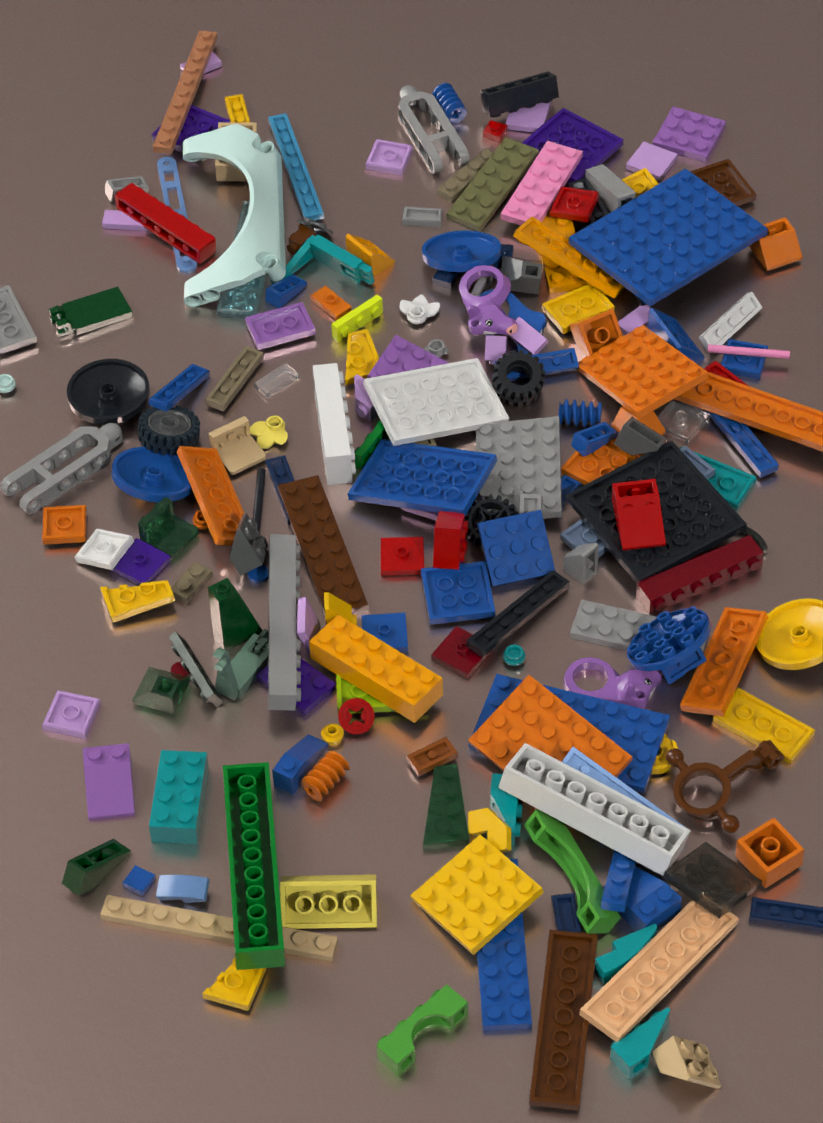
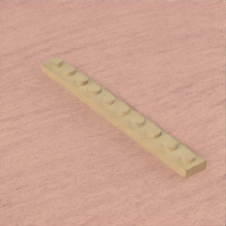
[100,895,338,962]

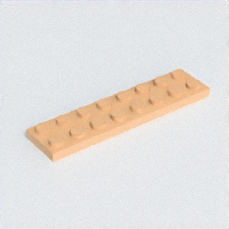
[579,892,739,1042]

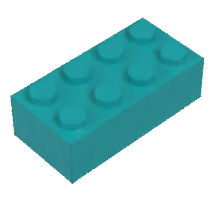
[149,750,209,844]

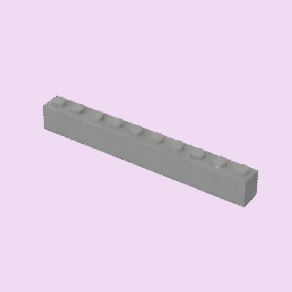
[268,534,301,711]

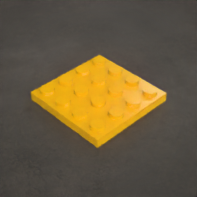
[410,835,544,955]

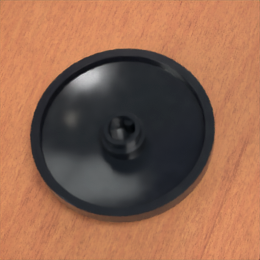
[67,359,150,425]

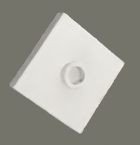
[75,529,134,570]

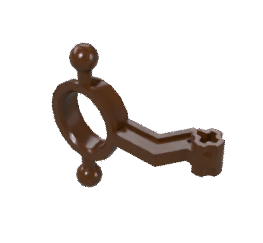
[666,740,785,833]

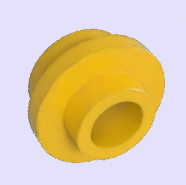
[321,724,344,745]

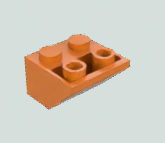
[749,217,803,271]

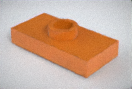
[310,285,352,320]

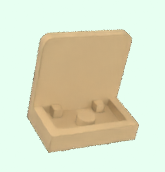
[209,416,266,475]

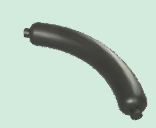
[740,527,768,553]

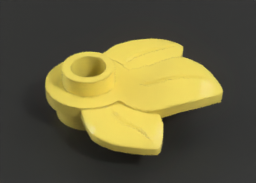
[250,415,288,449]

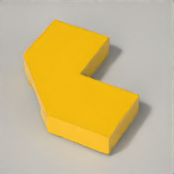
[468,808,511,853]

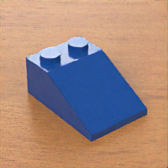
[603,867,682,931]

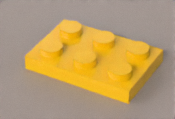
[542,284,615,334]

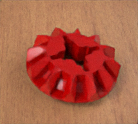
[338,698,375,734]

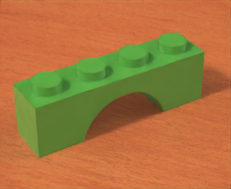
[376,984,468,1076]

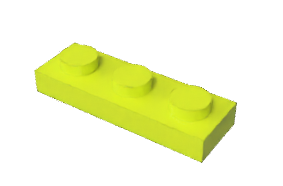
[331,295,383,342]

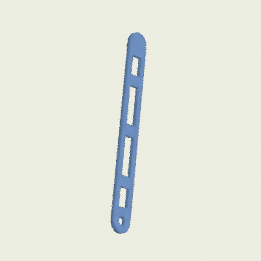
[157,157,197,273]

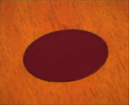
[171,662,190,678]

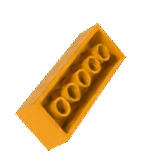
[309,614,443,723]

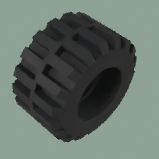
[492,350,545,407]

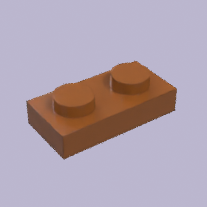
[407,737,458,777]

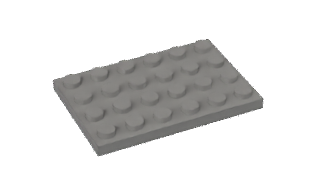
[476,416,562,524]

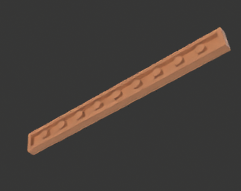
[153,31,218,154]

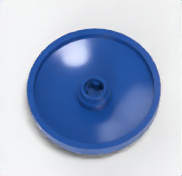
[422,230,501,272]
[111,447,193,502]

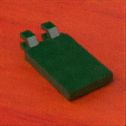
[49,286,133,337]

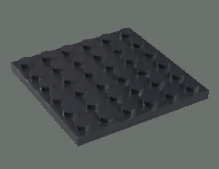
[566,441,747,583]

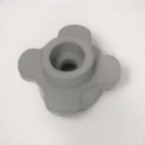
[424,339,449,358]

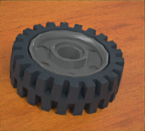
[138,405,200,456]

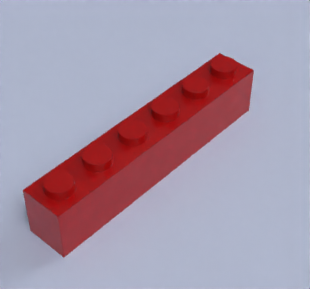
[115,183,216,264]

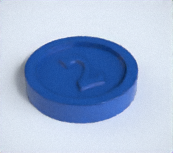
[247,565,268,583]

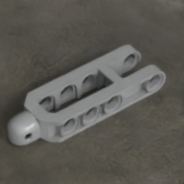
[398,85,470,174]
[0,423,123,515]

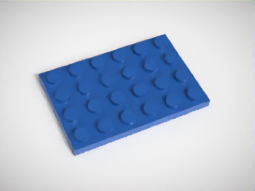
[347,439,497,516]

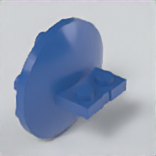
[627,606,712,684]

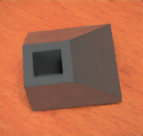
[501,256,543,294]
[229,513,269,576]

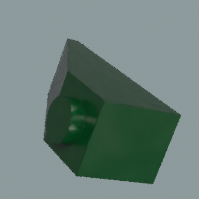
[62,839,131,896]

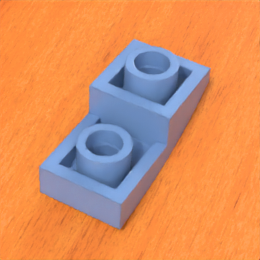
[156,875,210,903]

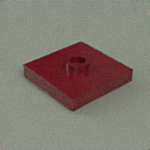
[431,626,493,679]

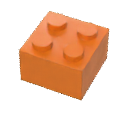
[735,818,804,888]

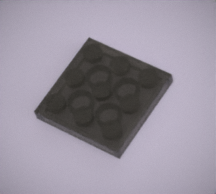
[663,842,762,918]

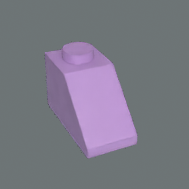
[485,335,508,365]
[354,374,378,422]

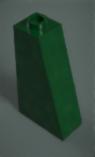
[208,578,263,650]

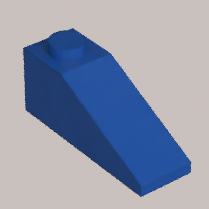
[272,734,328,795]

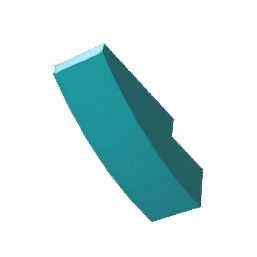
[595,923,657,986]

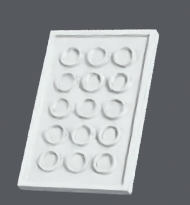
[363,358,509,446]

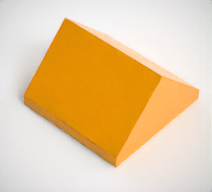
[345,233,395,276]

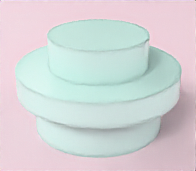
[0,374,16,393]

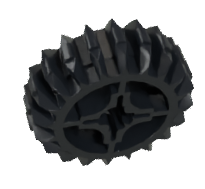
[465,494,519,551]

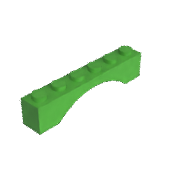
[524,809,621,934]

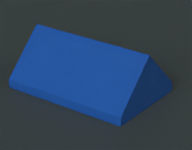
[648,307,705,363]

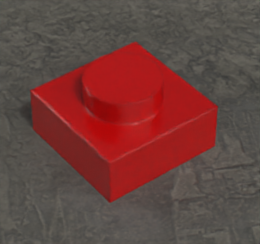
[483,120,508,142]

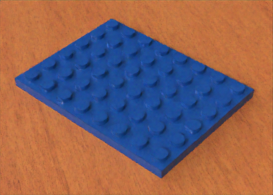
[569,168,768,306]

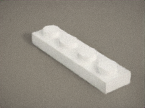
[698,291,762,354]

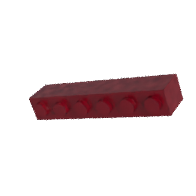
[636,535,764,615]

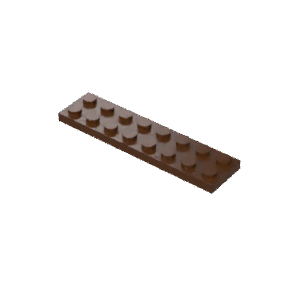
[277,475,368,616]
[529,930,598,1111]

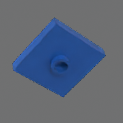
[361,613,408,652]

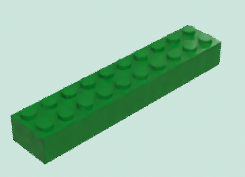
[223,762,285,970]

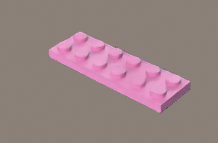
[501,141,583,225]

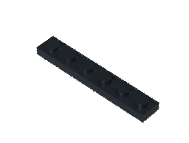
[466,570,570,658]

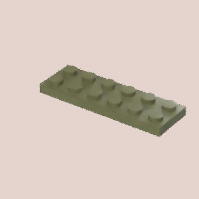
[446,137,539,232]

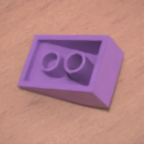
[83,743,135,820]

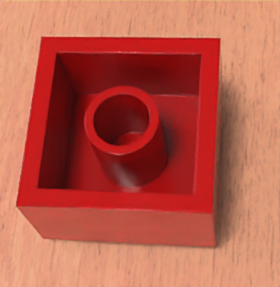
[433,511,468,570]

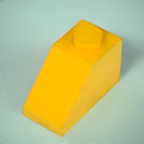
[324,592,357,625]

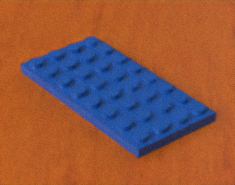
[468,674,670,793]

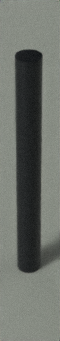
[253,468,266,534]

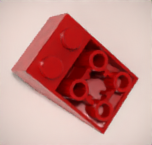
[612,479,666,550]

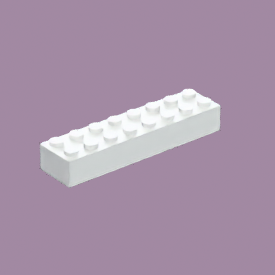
[498,743,691,876]

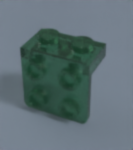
[138,497,199,558]

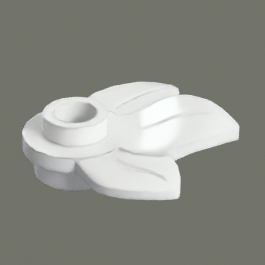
[399,294,440,324]

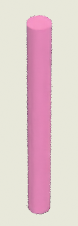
[707,344,790,359]

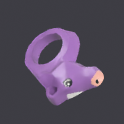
[459,266,518,335]
[563,657,664,708]

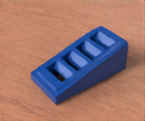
[265,274,307,308]
[571,422,619,456]

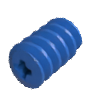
[433,83,467,124]
[558,399,602,427]

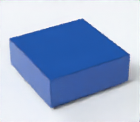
[122,865,156,896]

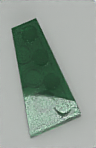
[423,764,469,850]

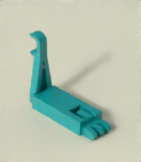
[270,234,375,285]

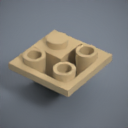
[652,1036,721,1089]

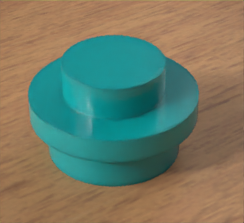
[503,644,525,666]

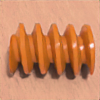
[301,751,350,802]

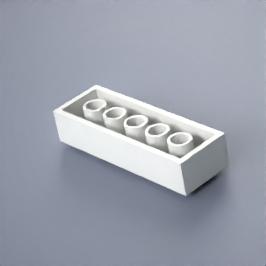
[312,363,356,486]

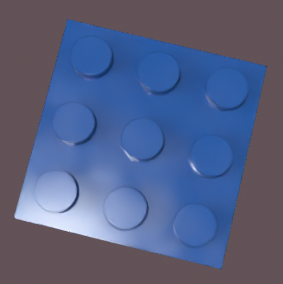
[477,510,555,587]
[421,561,495,625]

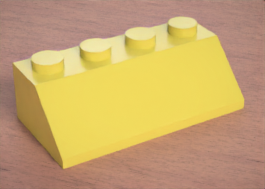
[280,874,377,929]

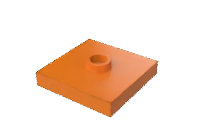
[42,505,87,545]

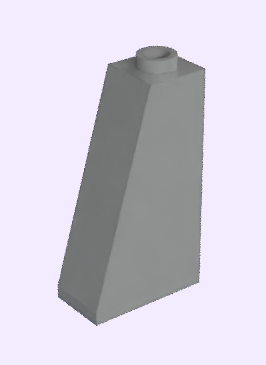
[585,164,636,213]

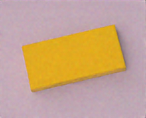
[713,687,815,765]

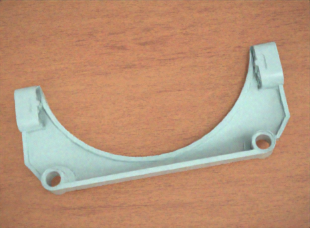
[183,124,286,307]

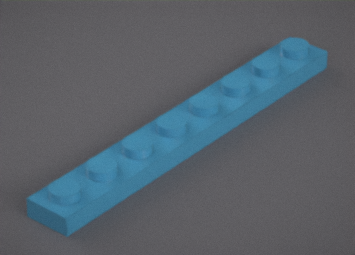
[268,113,324,221]

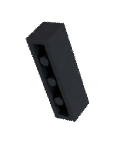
[480,71,559,117]

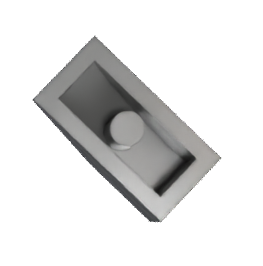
[563,543,599,585]

